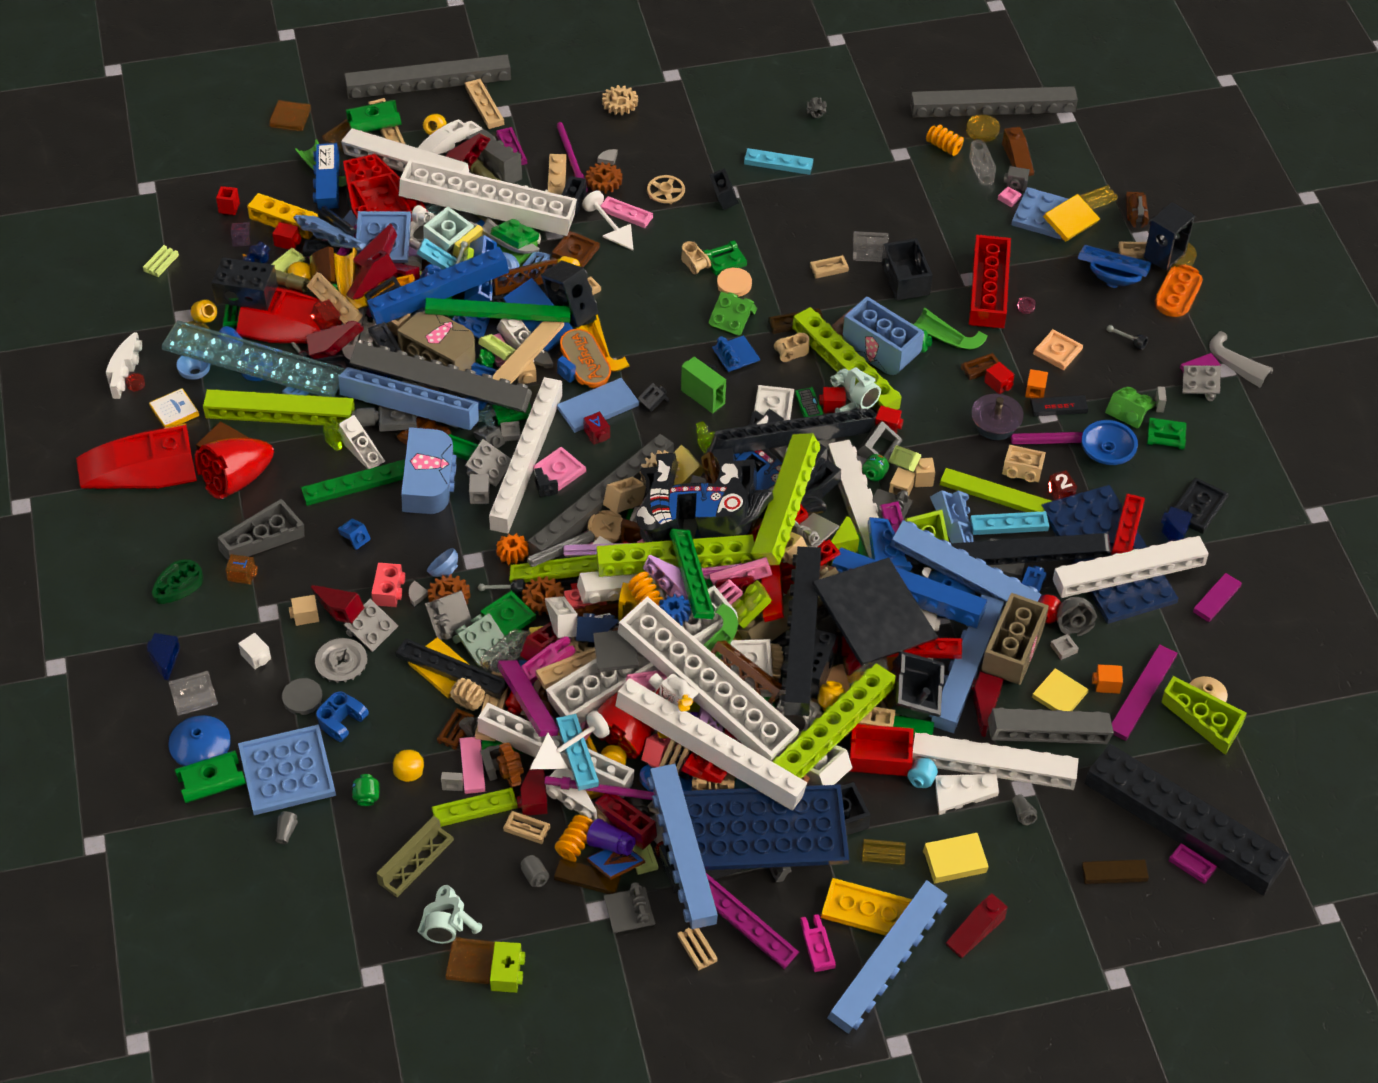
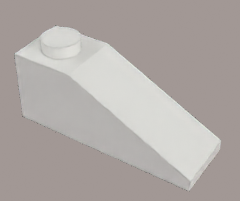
[545,596,577,639]

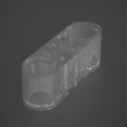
[969,140,996,185]
[480,629,532,673]

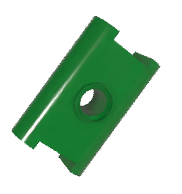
[346,99,401,132]
[175,750,246,804]

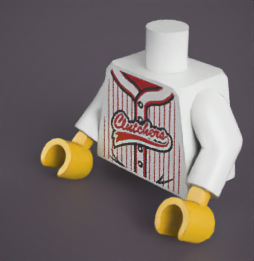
[648,673,699,738]

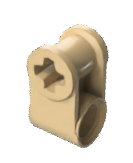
[681,241,711,275]
[774,333,809,362]

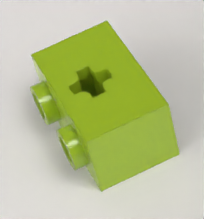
[490,942,525,993]

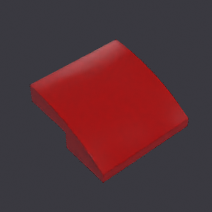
[681,752,728,783]

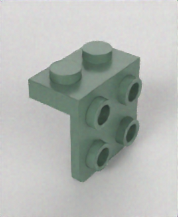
[452,613,510,666]

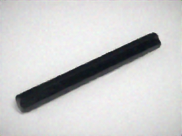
[319,206,357,237]

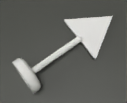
[582,191,633,251]
[530,710,610,769]

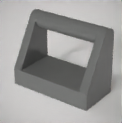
[856,421,902,461]

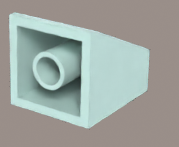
[423,207,474,253]

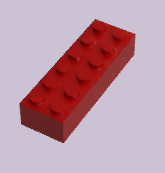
[969,235,1011,328]

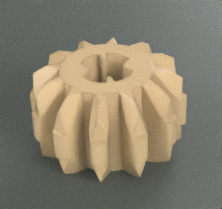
[450,678,485,711]

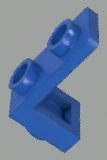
[557,356,576,383]

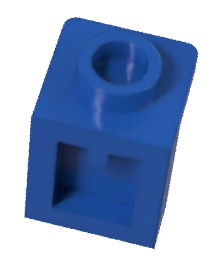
[338,519,371,549]
[1022,566,1047,593]

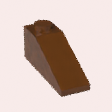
[1002,127,1034,176]

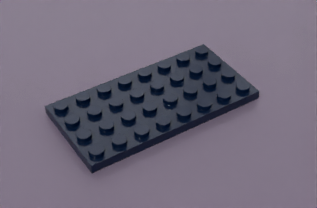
[1042,485,1179,624]
[683,784,849,870]

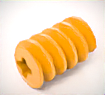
[926,125,964,156]
[628,572,664,606]
[555,815,594,862]

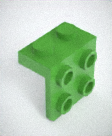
[709,292,757,336]
[1105,387,1156,428]

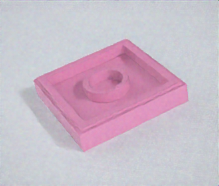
[533,447,586,491]

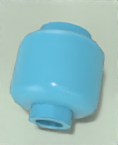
[908,758,938,788]

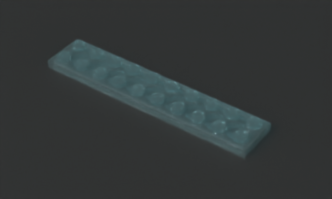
[162,320,345,397]

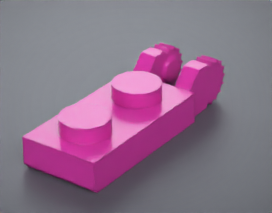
[521,636,576,684]
[800,914,836,972]

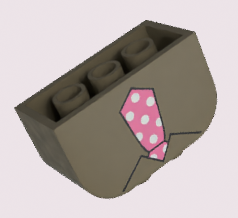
[397,311,476,371]
[981,593,1049,685]

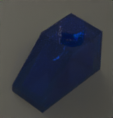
[1161,507,1193,541]
[147,633,180,680]

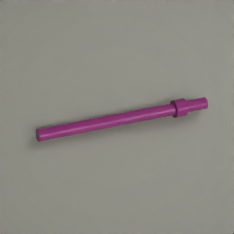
[557,122,588,192]
[545,776,654,800]

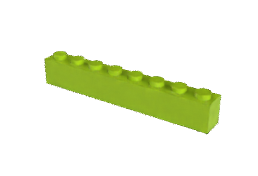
[203,389,355,426]
[751,433,820,565]

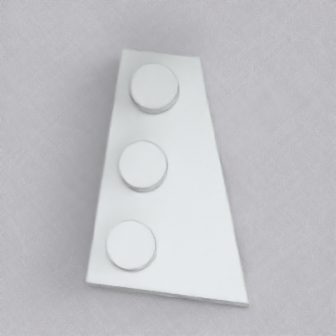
[934,774,999,815]

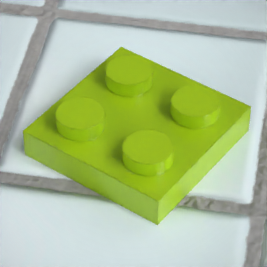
[731,580,772,628]

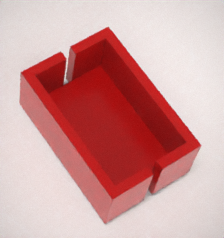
[849,724,914,776]

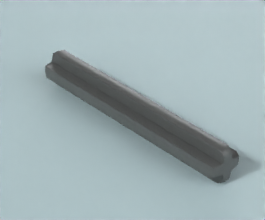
[527,531,595,567]

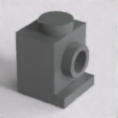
[1003,166,1030,193]

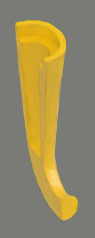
[334,247,368,310]
[576,315,630,372]

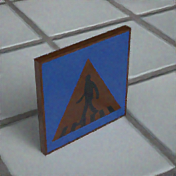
[587,849,645,880]

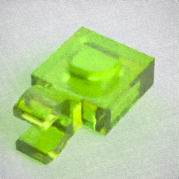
[323,418,342,452]
[696,421,715,454]

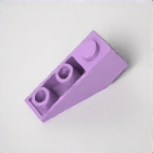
[643,555,689,601]

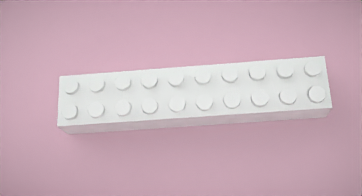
[399,159,577,236]
[546,586,738,724]
[618,596,799,761]

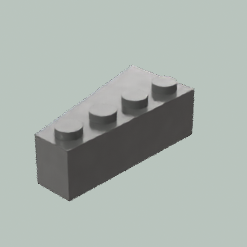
[466,129,522,184]
[217,499,305,563]

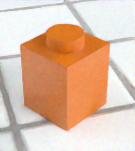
[1025,369,1048,398]
[1092,664,1123,694]

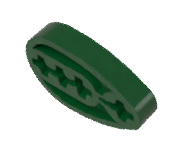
[152,559,203,604]

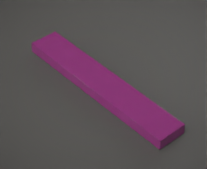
[1112,644,1177,741]
[497,660,559,737]
[706,873,799,970]

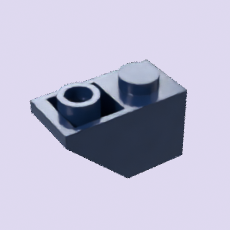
[576,613,620,643]

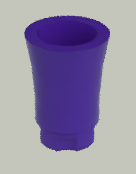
[587,818,636,856]

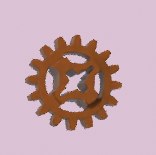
[586,162,622,194]
[428,574,470,605]
[522,576,564,615]
[497,742,524,788]

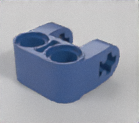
[316,692,369,742]

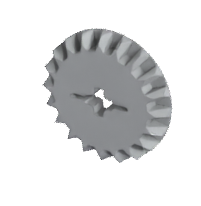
[315,638,367,683]

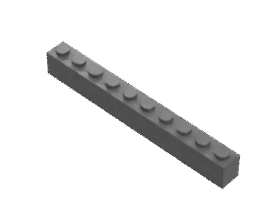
[345,54,511,99]
[910,86,1078,118]
[350,341,532,413]
[528,434,674,556]

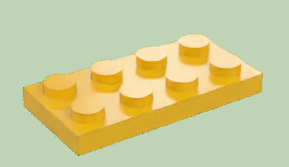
[821,878,912,936]

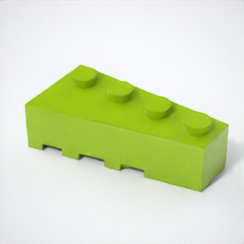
[1161,676,1247,755]

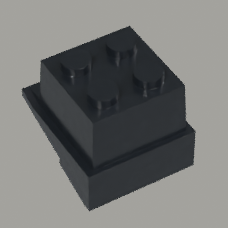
[887,651,944,720]

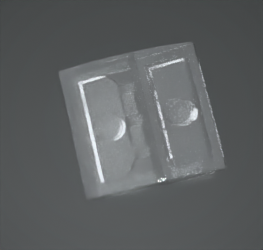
[853,231,888,262]
[169,671,218,716]

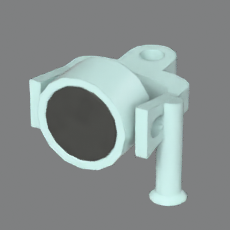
[830,367,881,413]
[418,885,482,944]

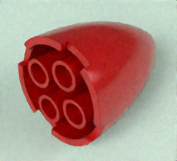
[195,438,274,499]
[596,690,656,759]

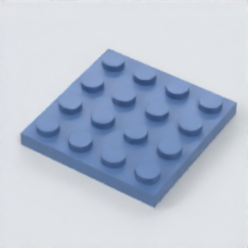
[238,725,336,815]

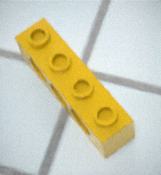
[247,193,318,239]

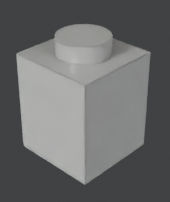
[469,474,490,504]

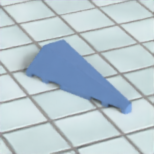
[293,215,366,250]
[930,490,973,543]

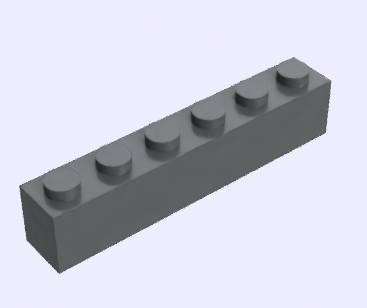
[987,708,1114,744]

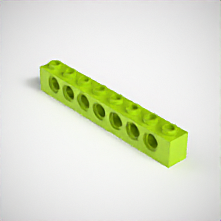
[793,307,902,413]
[596,535,755,577]
[772,663,895,779]

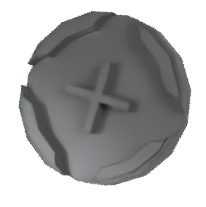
[282,678,323,715]

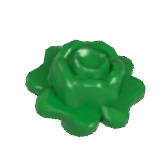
[476,349,495,368]

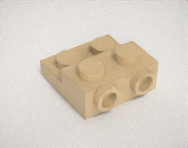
[1002,445,1046,482]

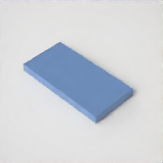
[557,378,639,433]

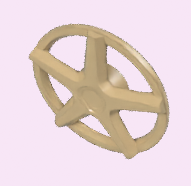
[647,175,685,204]

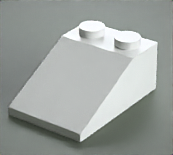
[792,735,852,786]

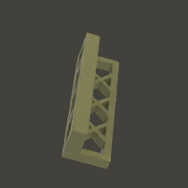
[376,816,454,897]

